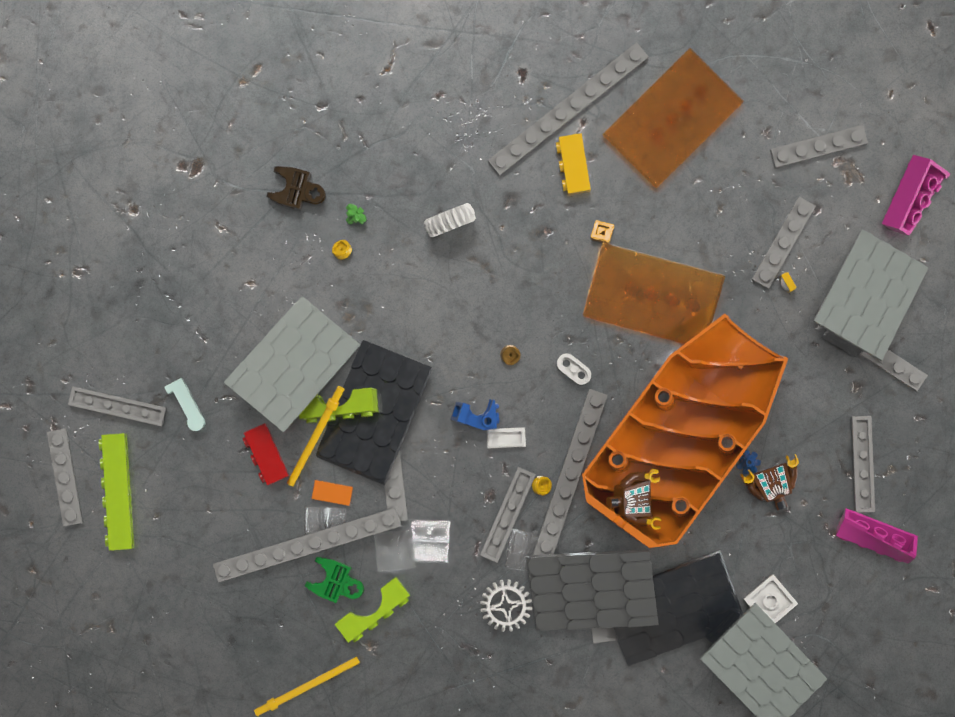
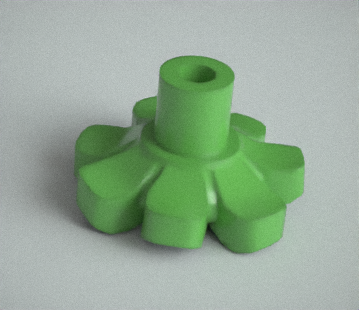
[346,204,366,224]

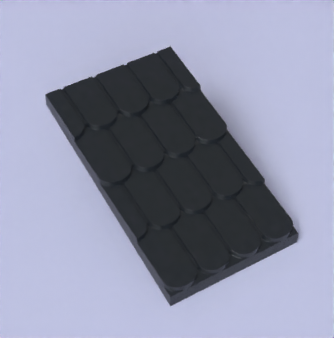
[316,340,432,485]
[614,550,743,666]

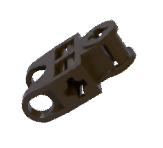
[266,166,326,211]

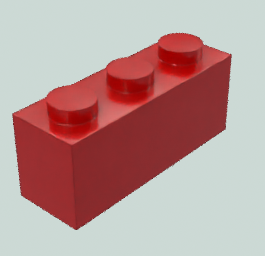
[242,423,290,485]

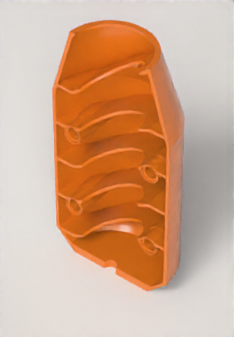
[582,314,788,548]

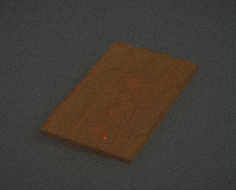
[602,48,744,188]
[583,242,725,344]

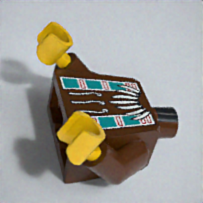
[740,454,799,511]
[606,469,662,530]

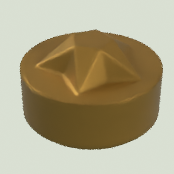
[500,345,521,365]

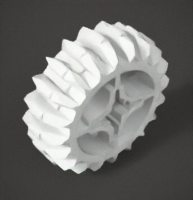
[424,203,476,237]
[480,579,532,632]

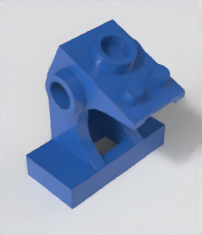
[450,399,499,430]

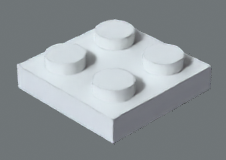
[744,574,798,623]

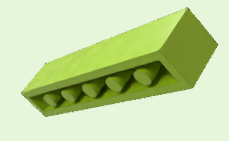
[98,433,134,551]

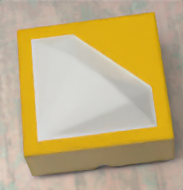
[779,272,796,293]

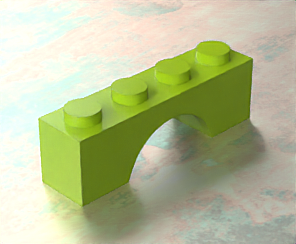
[299,387,379,424]
[334,577,410,643]

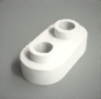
[557,354,591,385]

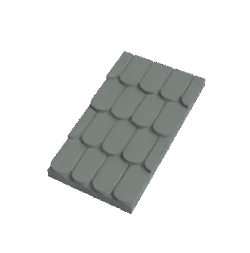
[813,229,928,361]
[224,296,360,432]
[700,603,827,717]

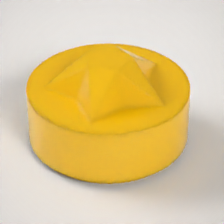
[332,240,352,260]
[532,476,552,496]

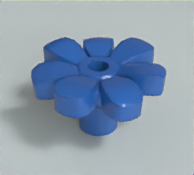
[736,450,761,475]

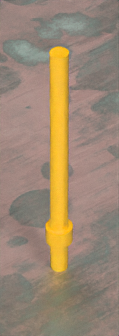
[287,386,345,486]
[254,657,360,716]

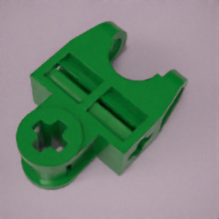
[304,557,364,603]

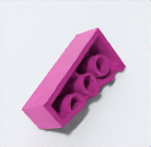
[882,155,950,236]
[836,508,918,564]

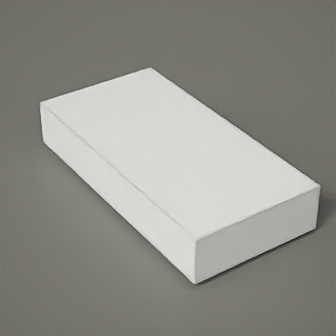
[487,428,526,448]

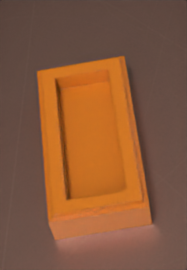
[312,480,353,506]

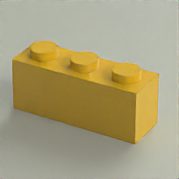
[555,133,591,196]

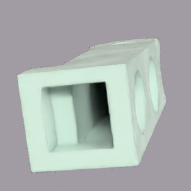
[165,378,205,431]

